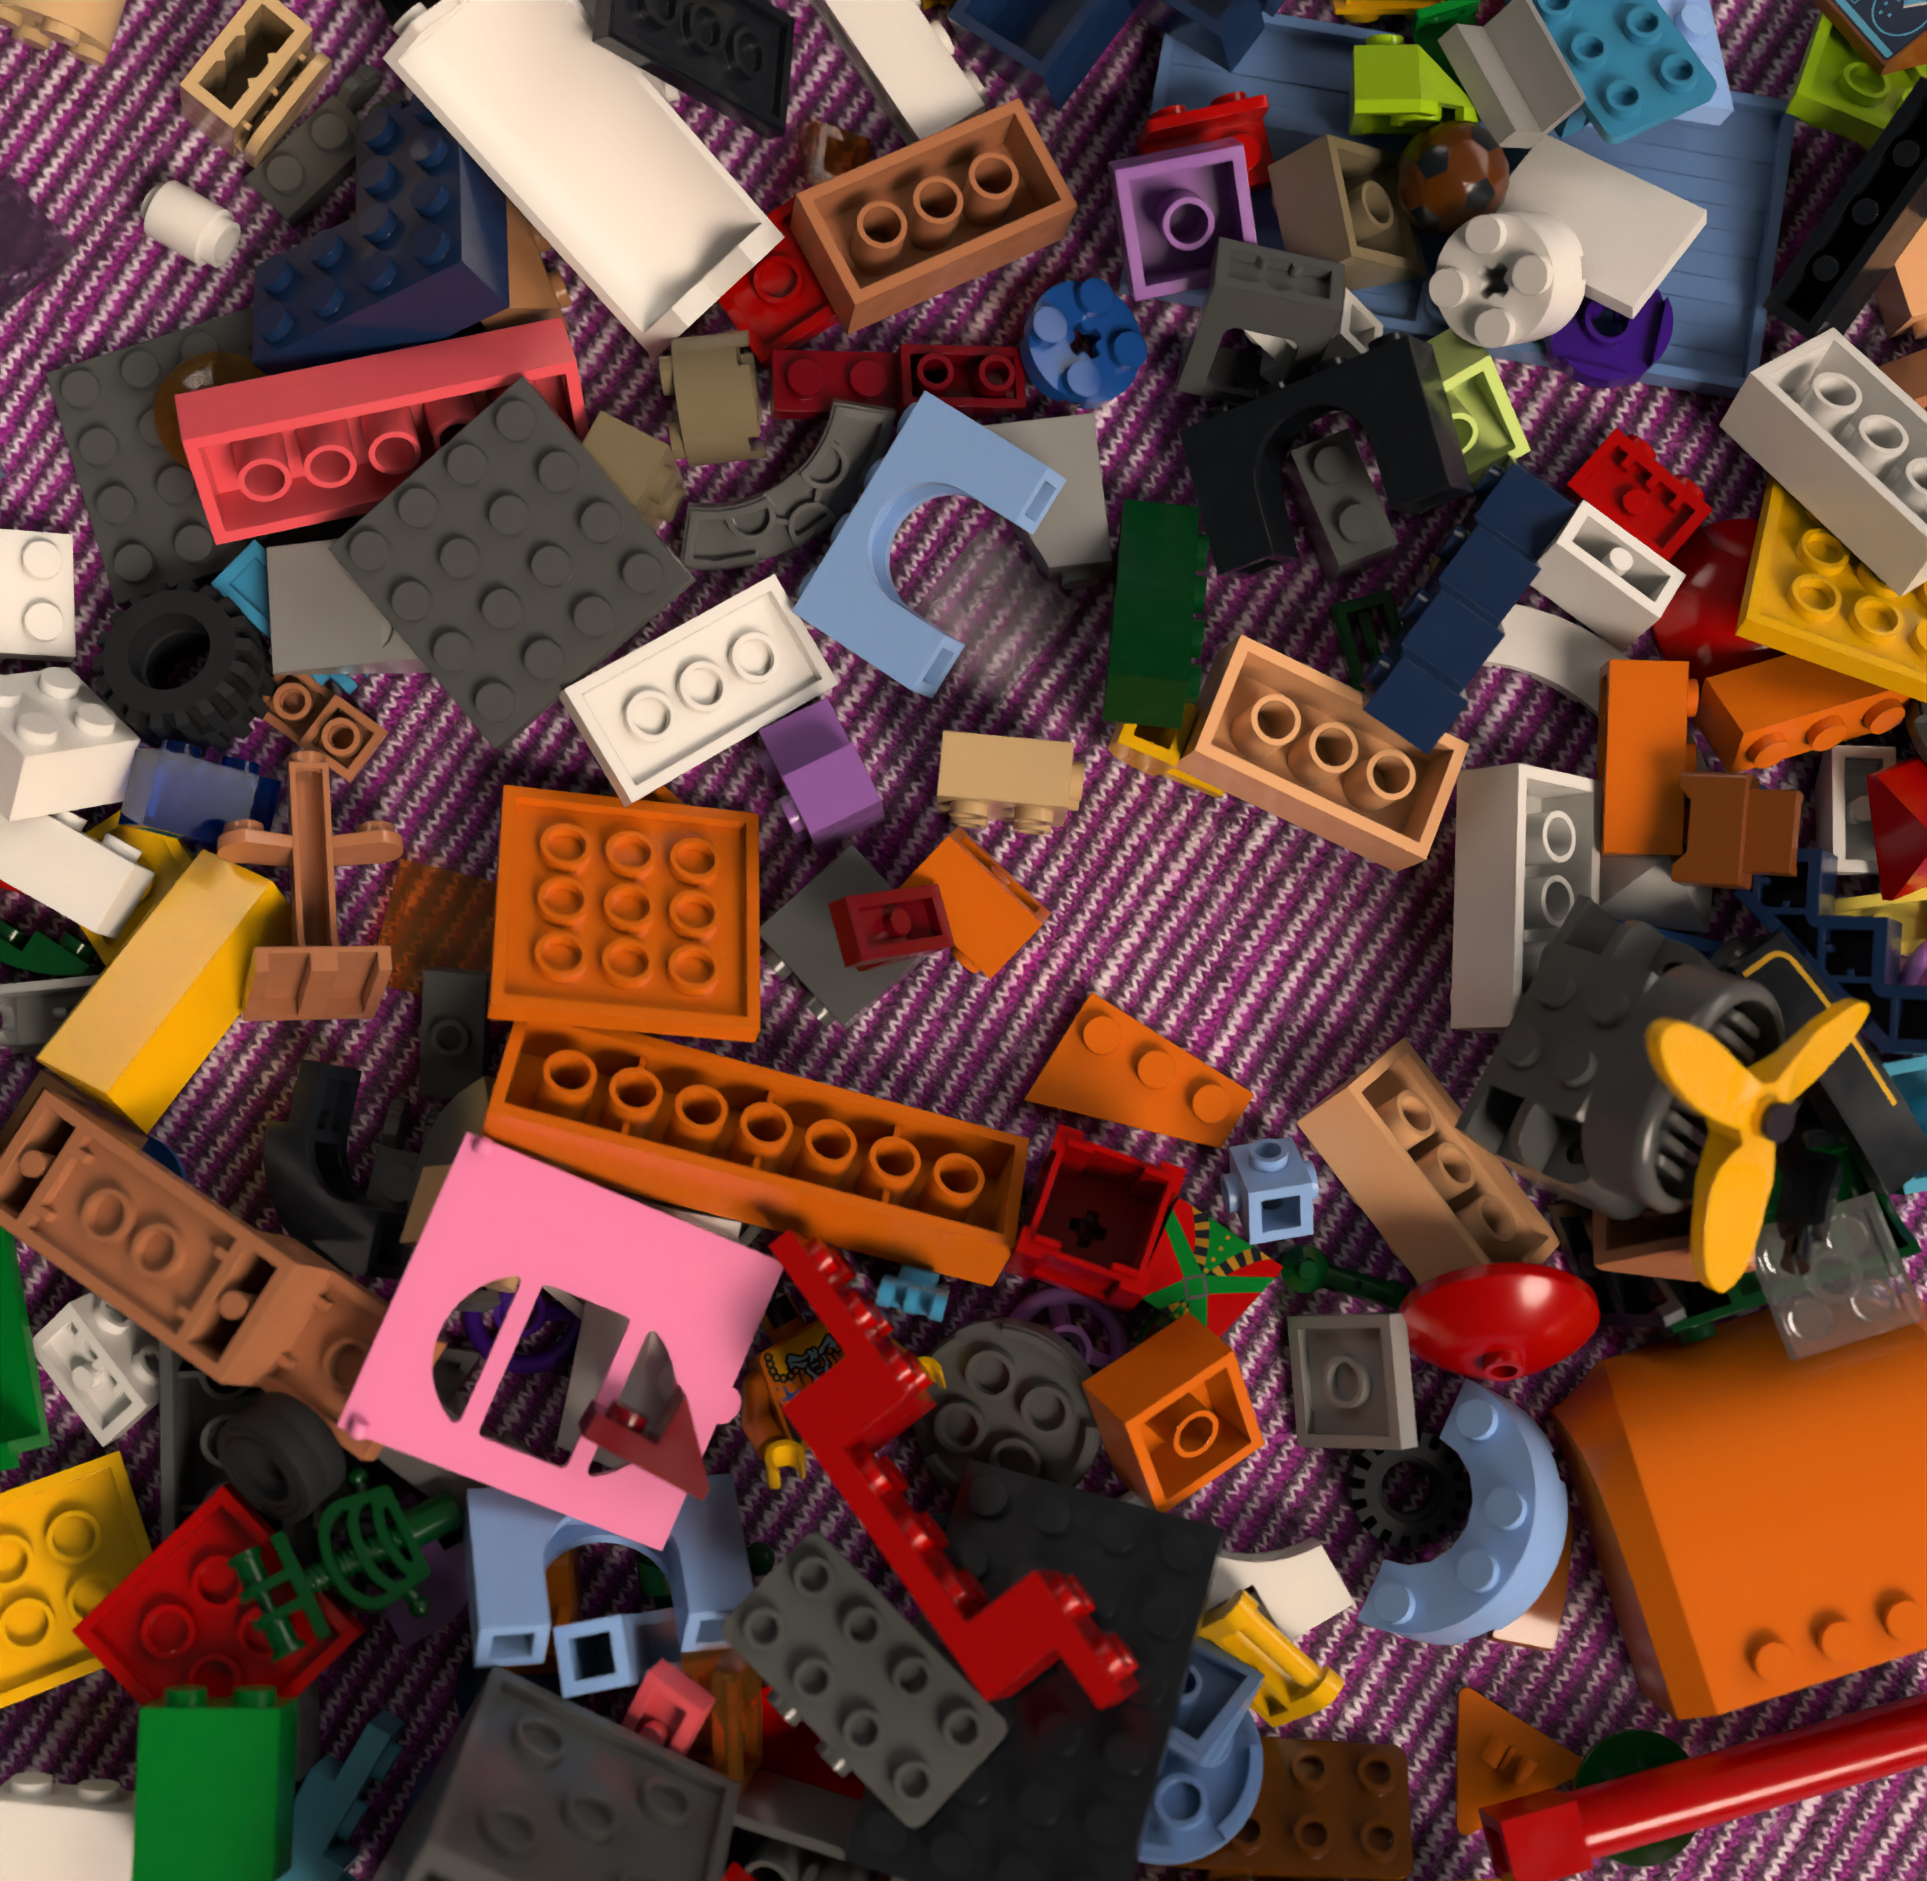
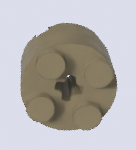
[659,329,766,467]

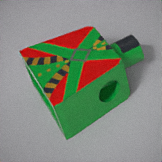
[1134,1197,1283,1344]

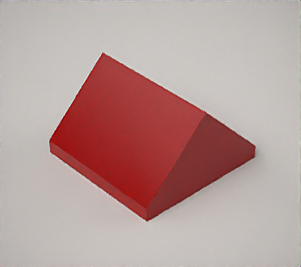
[1866,755,1927,901]

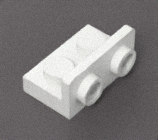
[32,1292,160,1447]

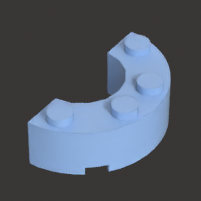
[1357,1378,1568,1645]

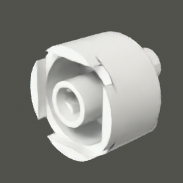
[1429,211,1586,348]

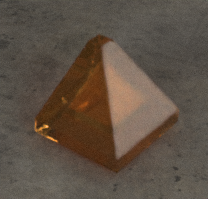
[797,120,871,185]

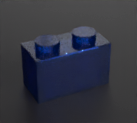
[118,739,282,849]

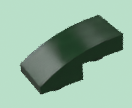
[0,917,105,978]

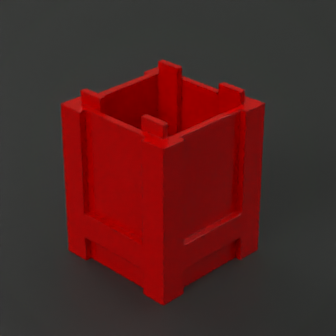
[1004,1124,1187,1315]

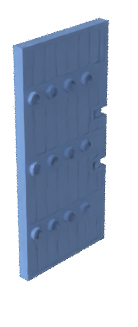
[1118,12,1796,399]

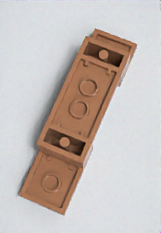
[0,1070,447,1461]

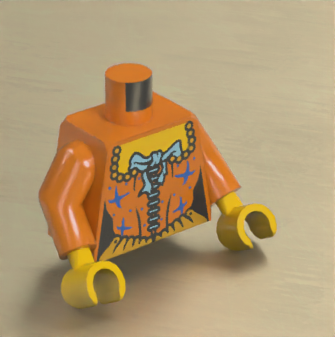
[741,1293,946,1489]

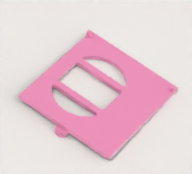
[337,1132,784,1551]

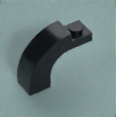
[264,1059,411,1279]

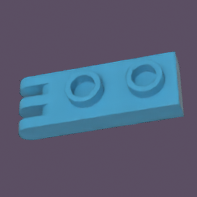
[876,1264,951,1322]

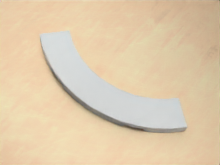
[1396,604,1708,771]

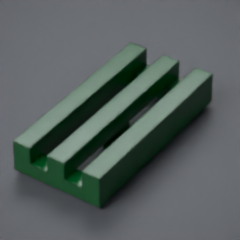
[1327,589,1402,693]

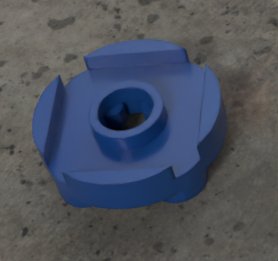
[1019,278,1147,409]

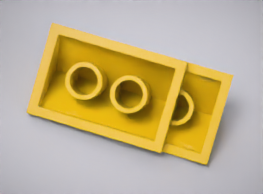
[35,849,292,1135]

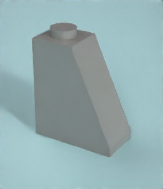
[983,413,1112,589]

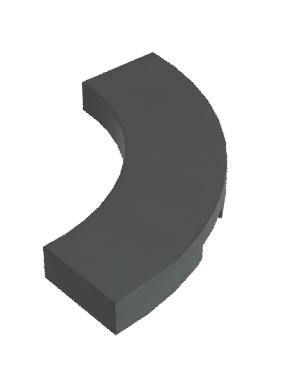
[680,398,896,570]

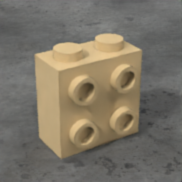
[937,730,1085,835]

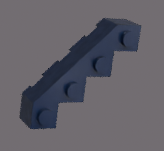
[1359,454,1576,755]
[1731,784,1927,1056]

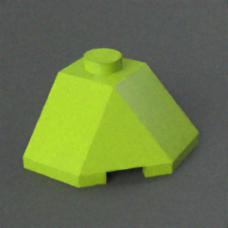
[1349,34,1481,136]

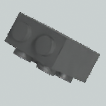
[760,844,930,1030]

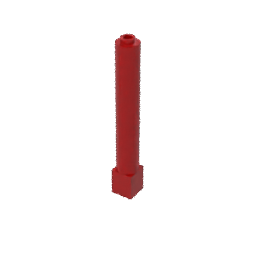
[1478,1691,1927,1881]

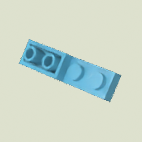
[277,1709,406,1881]

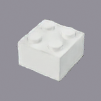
[0,667,140,822]

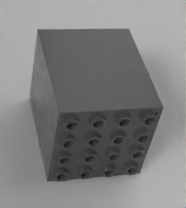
[372,1664,741,1881]

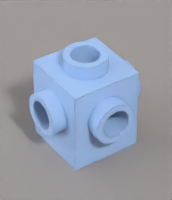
[1220,1137,1319,1245]

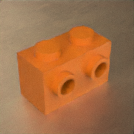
[898,826,1051,979]

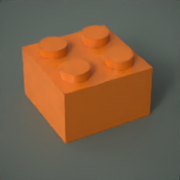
[1081,1312,1264,1513]

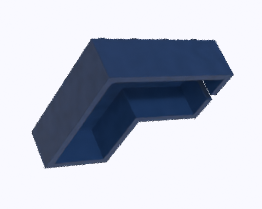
[947,0,1285,112]
[252,94,510,376]

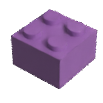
[1107,137,1257,301]

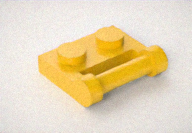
[1199,1589,1344,1728]

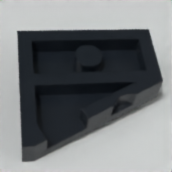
[1547,1198,1687,1327]

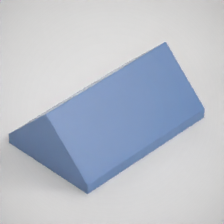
[1169,1636,1265,1769]

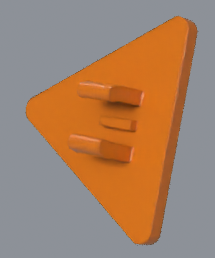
[1455,1686,1582,1836]

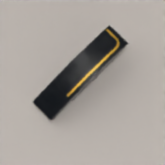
[1725,930,1927,1196]

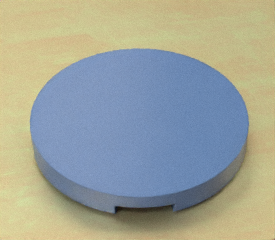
[1138,1710,1263,1865]

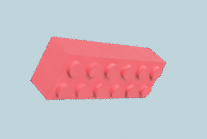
[174,317,589,545]

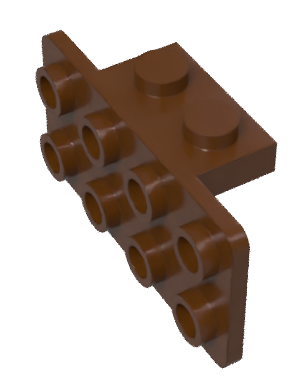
[1151,1736,1413,1881]

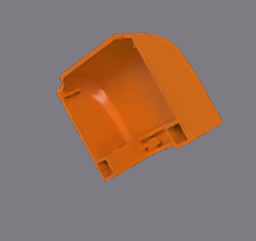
[1549,1285,1927,1720]

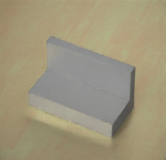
[1437,0,1587,149]

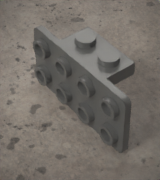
[721,1533,1007,1828]

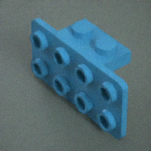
[1504,0,1717,144]

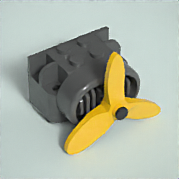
[1454,894,1869,1292]

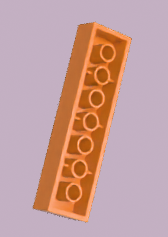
[481,1021,1029,1287]

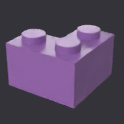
[755,697,886,853]

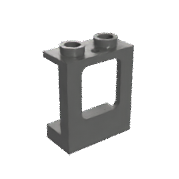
[1176,237,1345,405]

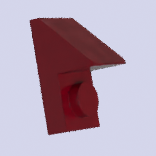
[828,883,955,972]
[578,1385,710,1501]

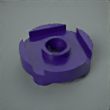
[1542,289,1673,388]

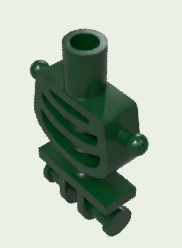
[226,1466,465,1663]

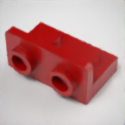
[1136,91,1274,193]
[1562,428,1714,561]

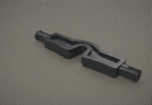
[1775,1097,1846,1275]

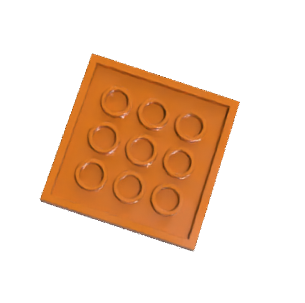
[487,785,760,1043]

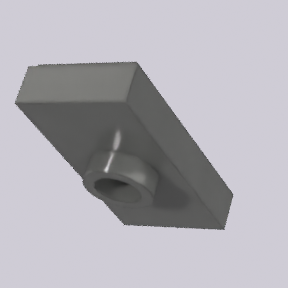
[419,966,491,1098]

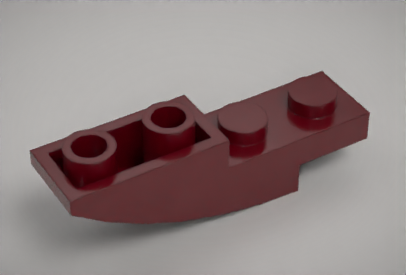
[768,344,1026,426]

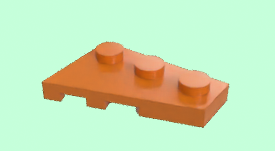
[1023,992,1254,1149]

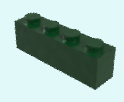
[1102,499,1209,729]

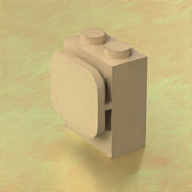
[179,0,332,168]

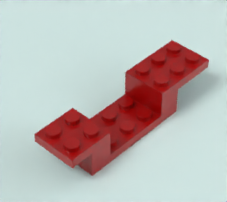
[768,1229,1140,1710]

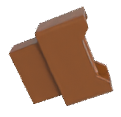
[1671,771,1804,890]

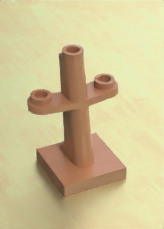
[217,750,403,1021]

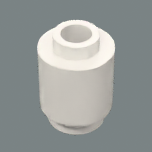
[140,180,241,268]

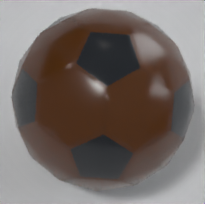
[1394,120,1509,237]

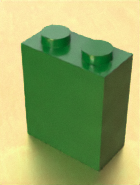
[131,1685,298,1881]

